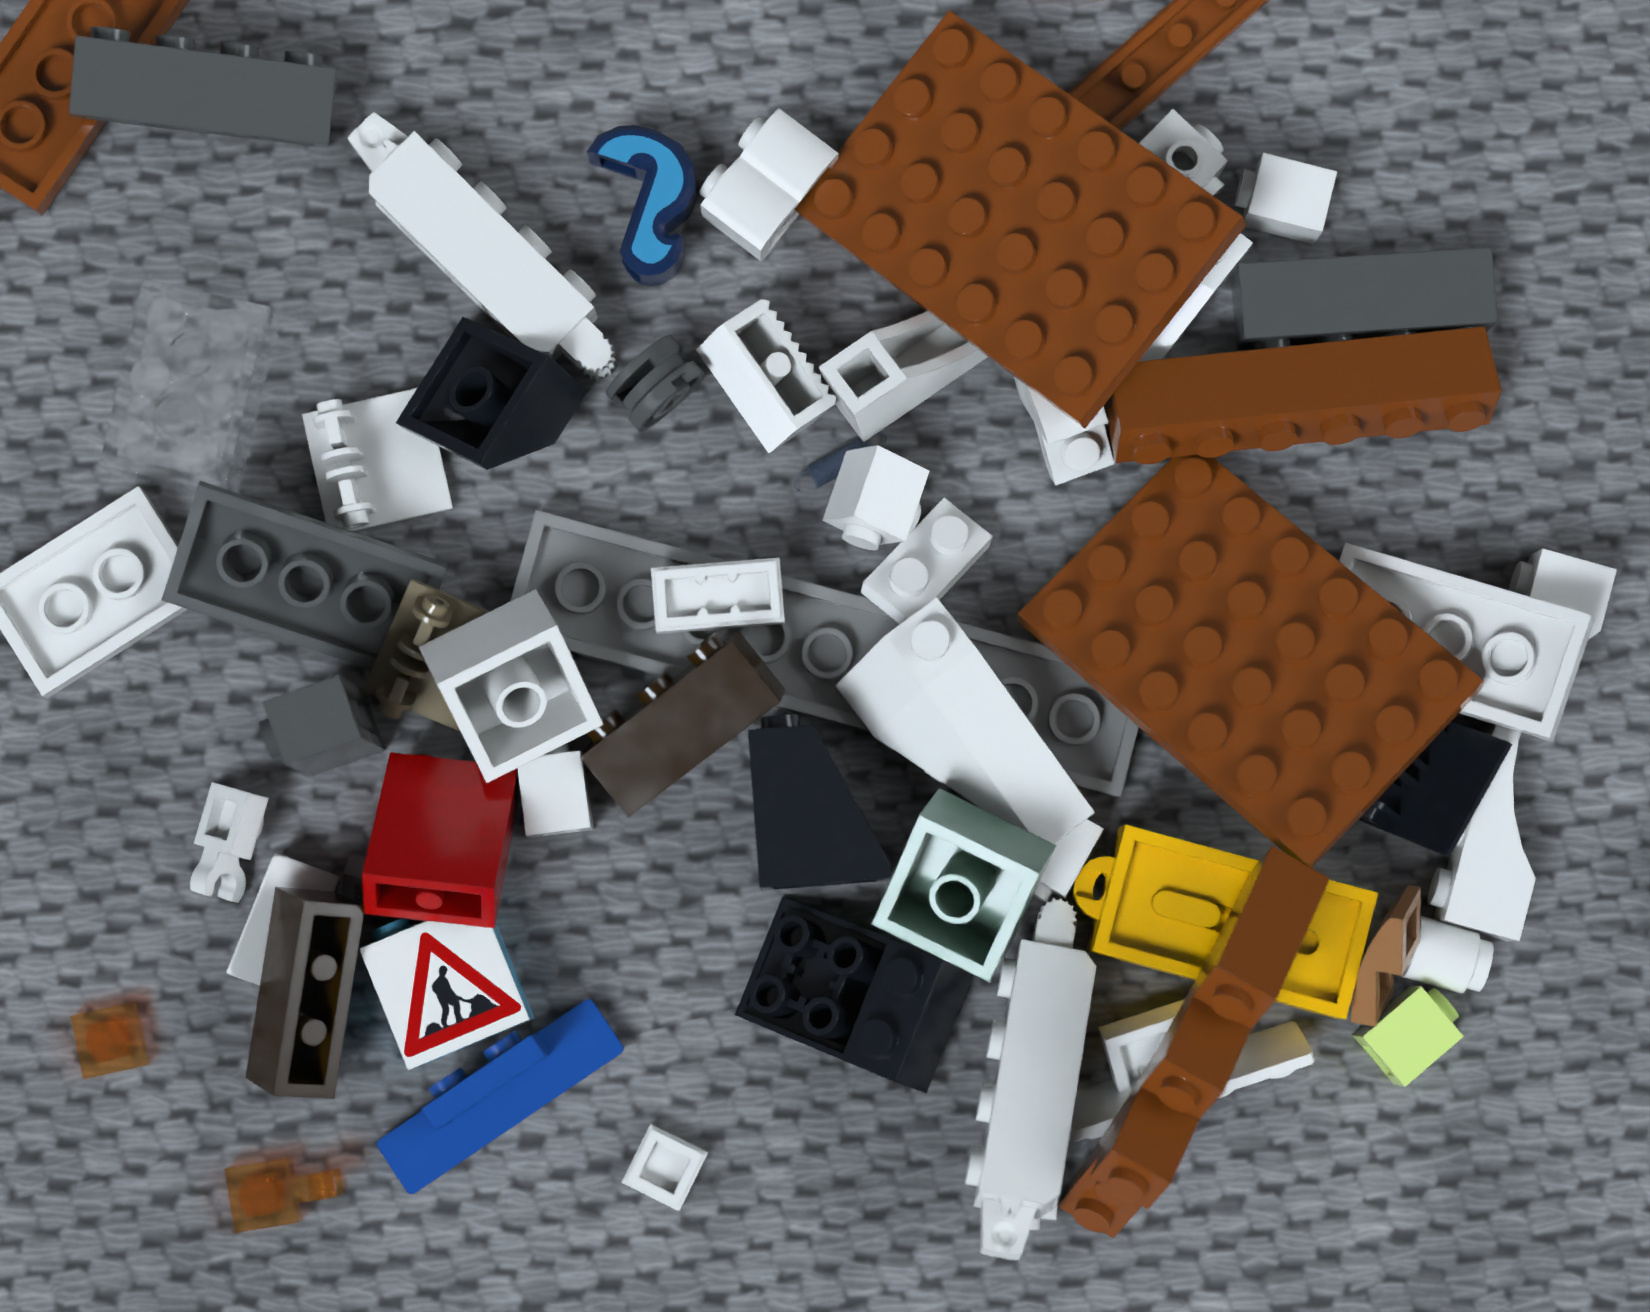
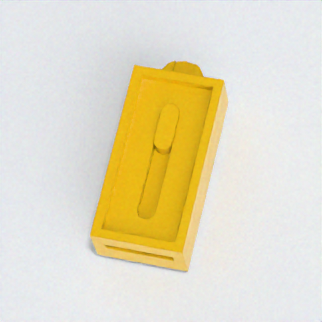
[1073,825,1378,1020]

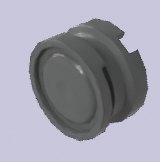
[605,335,705,432]

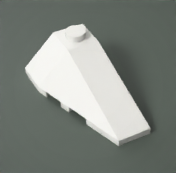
[835,597,1095,844]

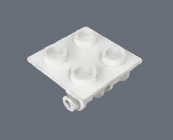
[302,388,453,532]

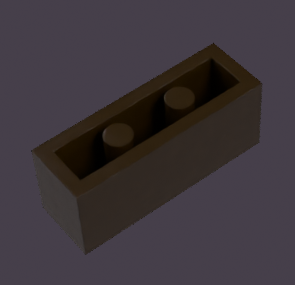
[580,629,785,818]
[245,887,364,1099]

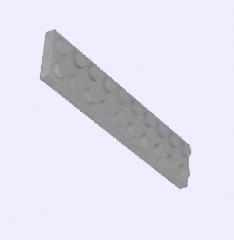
[510,510,1139,798]

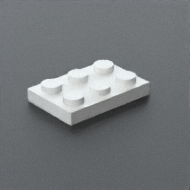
[0,486,188,698]

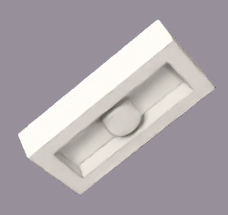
[861,498,993,624]

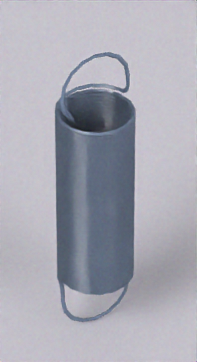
[794,432,887,491]

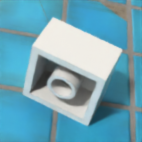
[419,589,604,783]

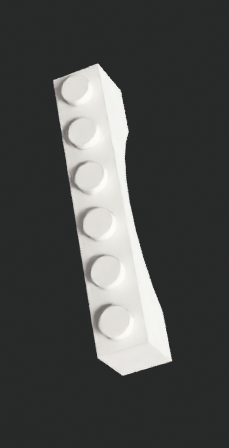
[819,311,988,442]
[1428,548,1617,942]

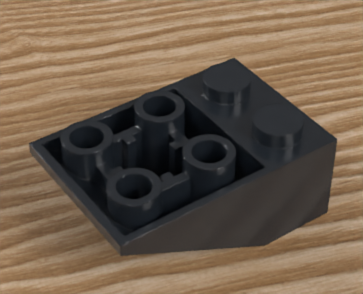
[735,896,973,1093]

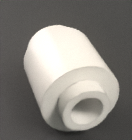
[1401,915,1494,994]

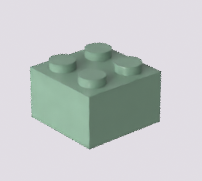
[872,788,1056,982]

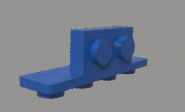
[377,999,624,1194]

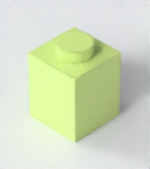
[1352,986,1464,1087]

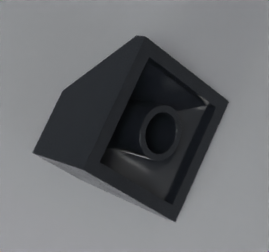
[395,317,588,470]

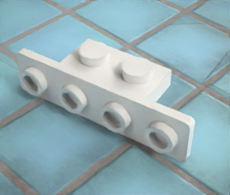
[1069,999,1315,1143]

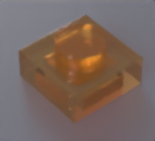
[70,1002,150,1079]

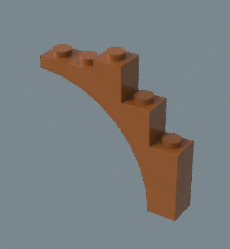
[1057,846,1330,1238]

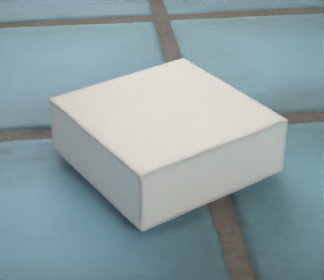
[621,1123,708,1211]

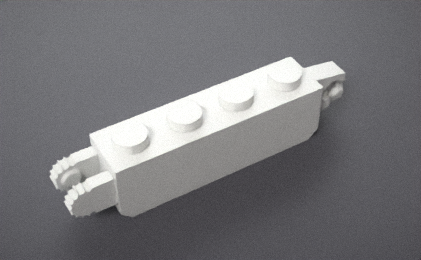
[348,112,617,381]
[965,898,1096,1261]

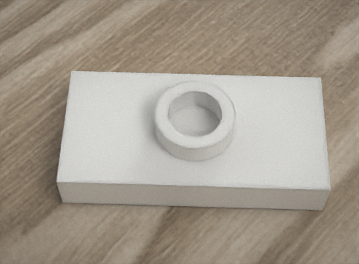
[651,558,785,634]

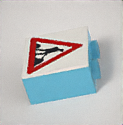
[359,918,534,1070]

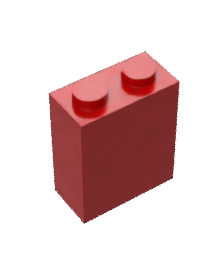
[362,752,518,928]

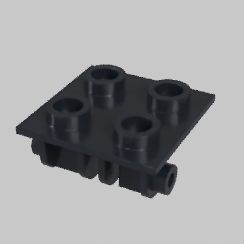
[1359,721,1512,858]

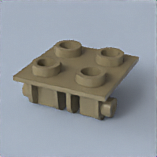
[363,578,490,732]

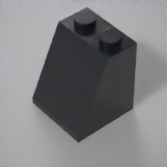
[748,714,892,891]

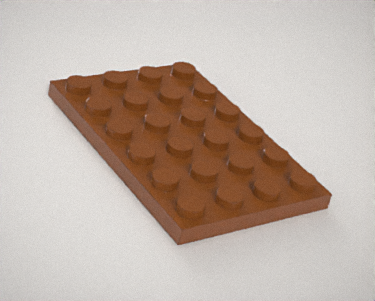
[794,10,1247,429]
[1017,455,1484,868]

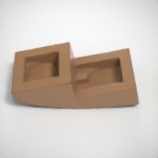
[1351,885,1421,1027]

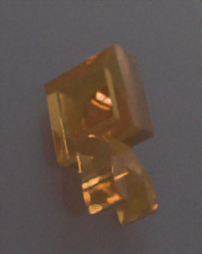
[225,1156,344,1233]

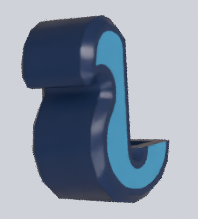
[587,125,697,286]

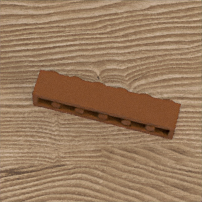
[1104,326,1502,464]

